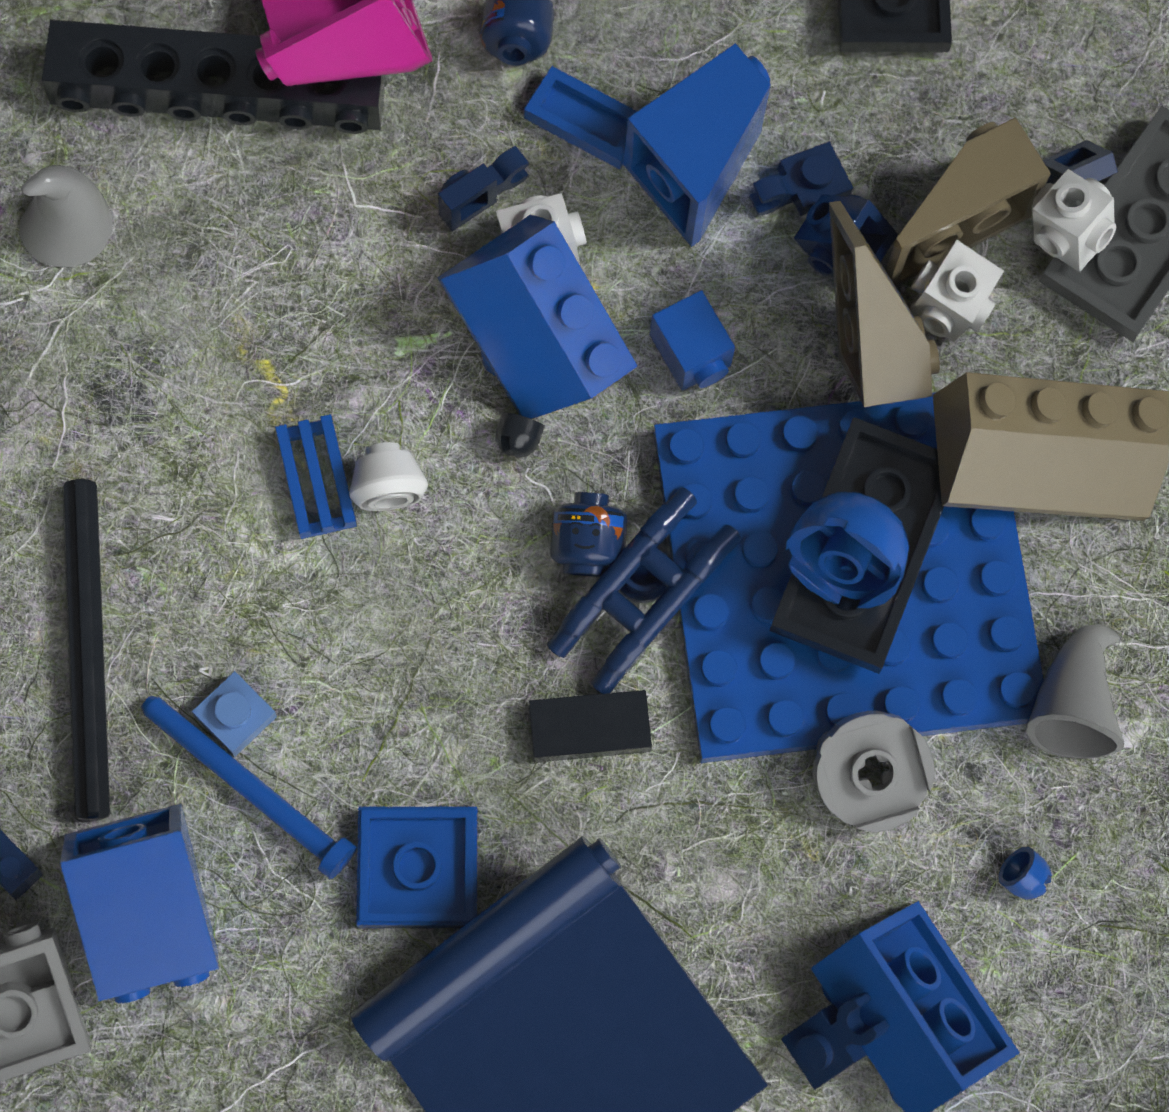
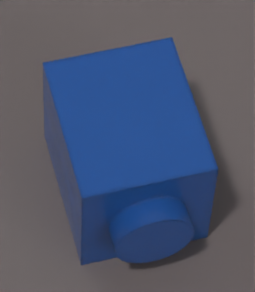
[649,290,735,391]

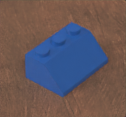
[437,214,638,419]
[810,901,1020,1112]

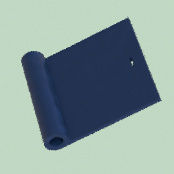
[350,836,769,1112]

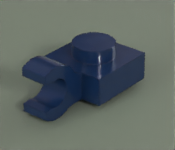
[749,141,854,216]

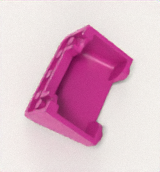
[255,0,432,86]

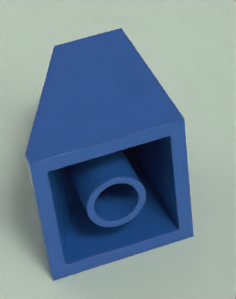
[623,43,771,247]
[60,804,219,1003]

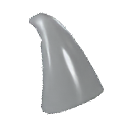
[19,164,113,267]
[1026,624,1125,759]

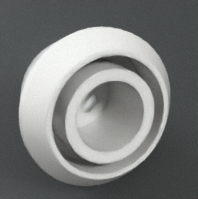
[349,442,428,511]

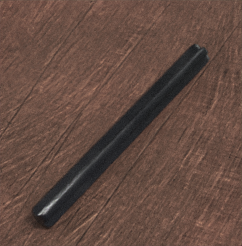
[62,478,111,821]

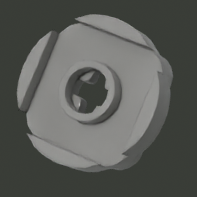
[813,711,935,832]

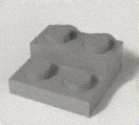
[0,922,92,1082]

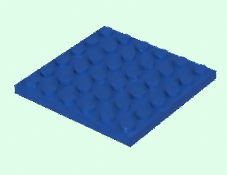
[653,392,1044,763]

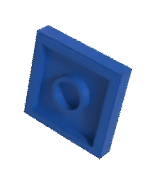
[356,807,478,928]

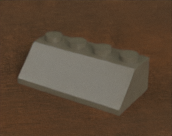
[933,372,1169,521]

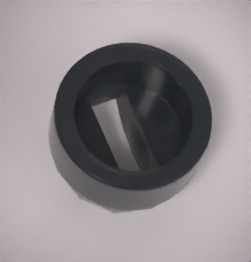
[495,412,545,458]

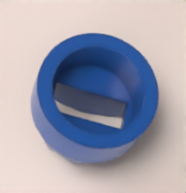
[998,847,1052,900]

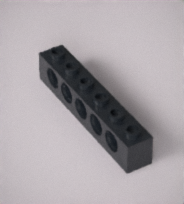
[42,19,386,134]

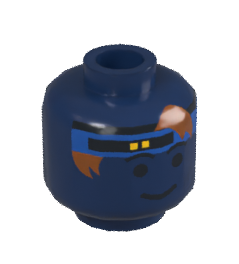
[480,0,554,66]
[550,492,628,577]

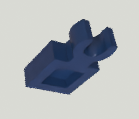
[438,146,529,232]
[781,993,889,1090]

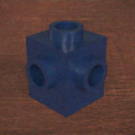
[794,194,898,278]

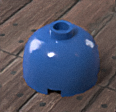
[786,492,909,609]

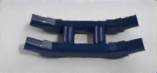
[547,488,741,694]

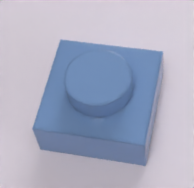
[192,671,277,757]

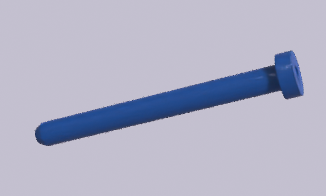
[141,696,357,880]

